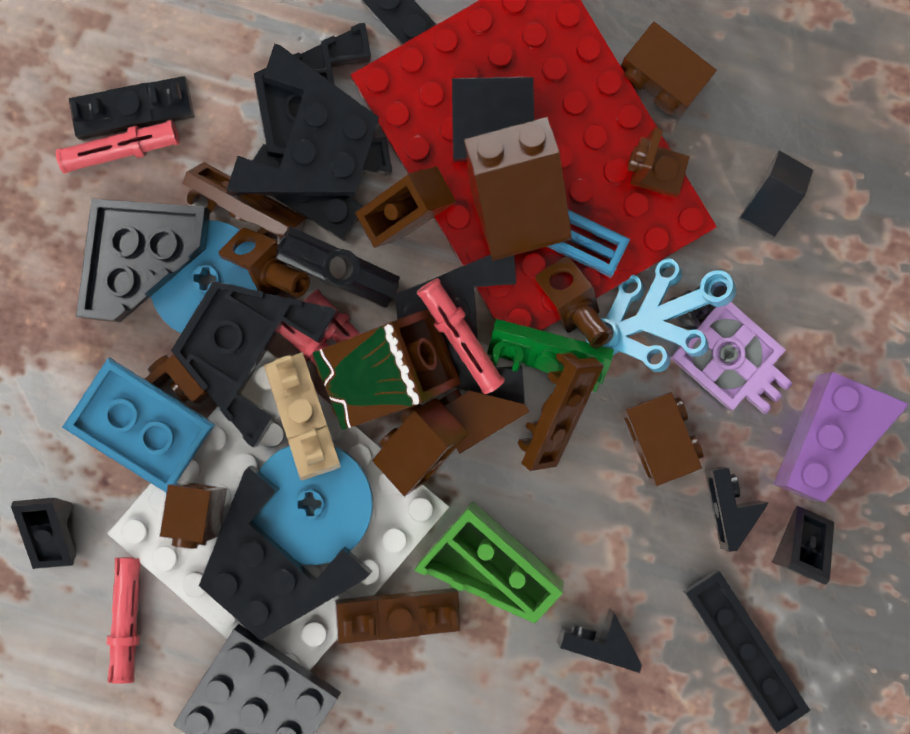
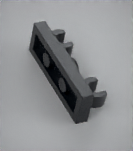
[68,76,195,140]

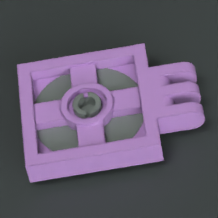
[670,302,792,414]

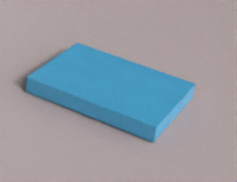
[62,357,215,492]

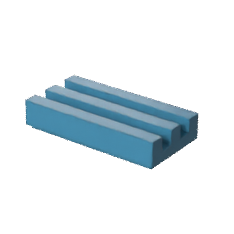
[546,210,630,278]

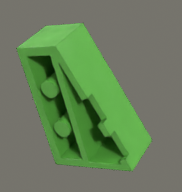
[414,501,564,623]

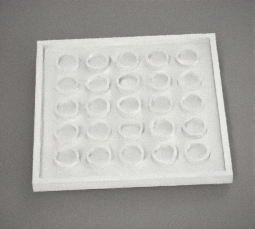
[107,350,449,671]

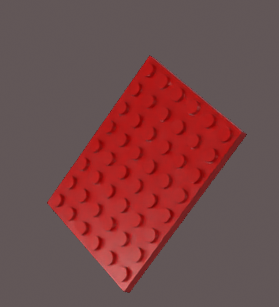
[350,0,717,331]

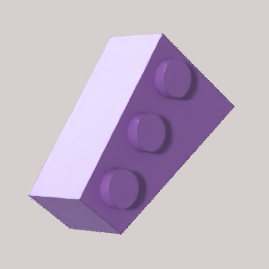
[773,372,909,502]

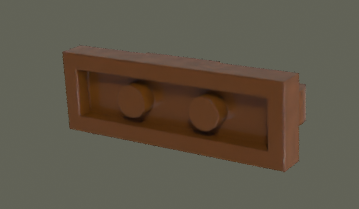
[182,162,307,245]
[517,353,604,471]
[335,588,460,644]

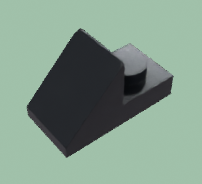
[705,467,769,552]
[11,497,76,569]
[557,608,642,673]

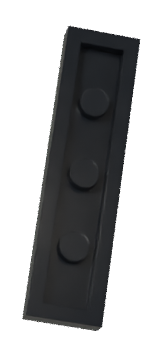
[683,569,811,733]

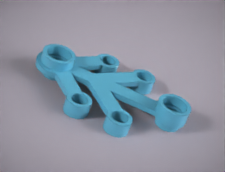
[586,259,736,372]

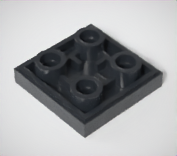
[452,77,534,162]

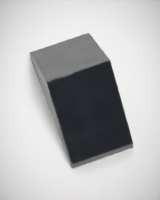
[739,150,813,238]
[772,506,834,585]

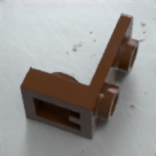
[627,127,690,198]
[144,354,210,404]

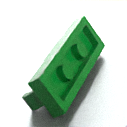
[487,319,614,392]

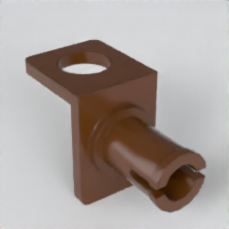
[218,228,310,298]
[535,256,613,348]

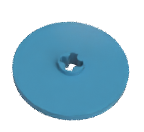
[151,220,257,333]
[253,446,373,565]

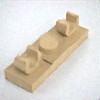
[264,352,341,481]

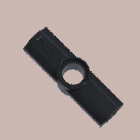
[274,226,400,308]

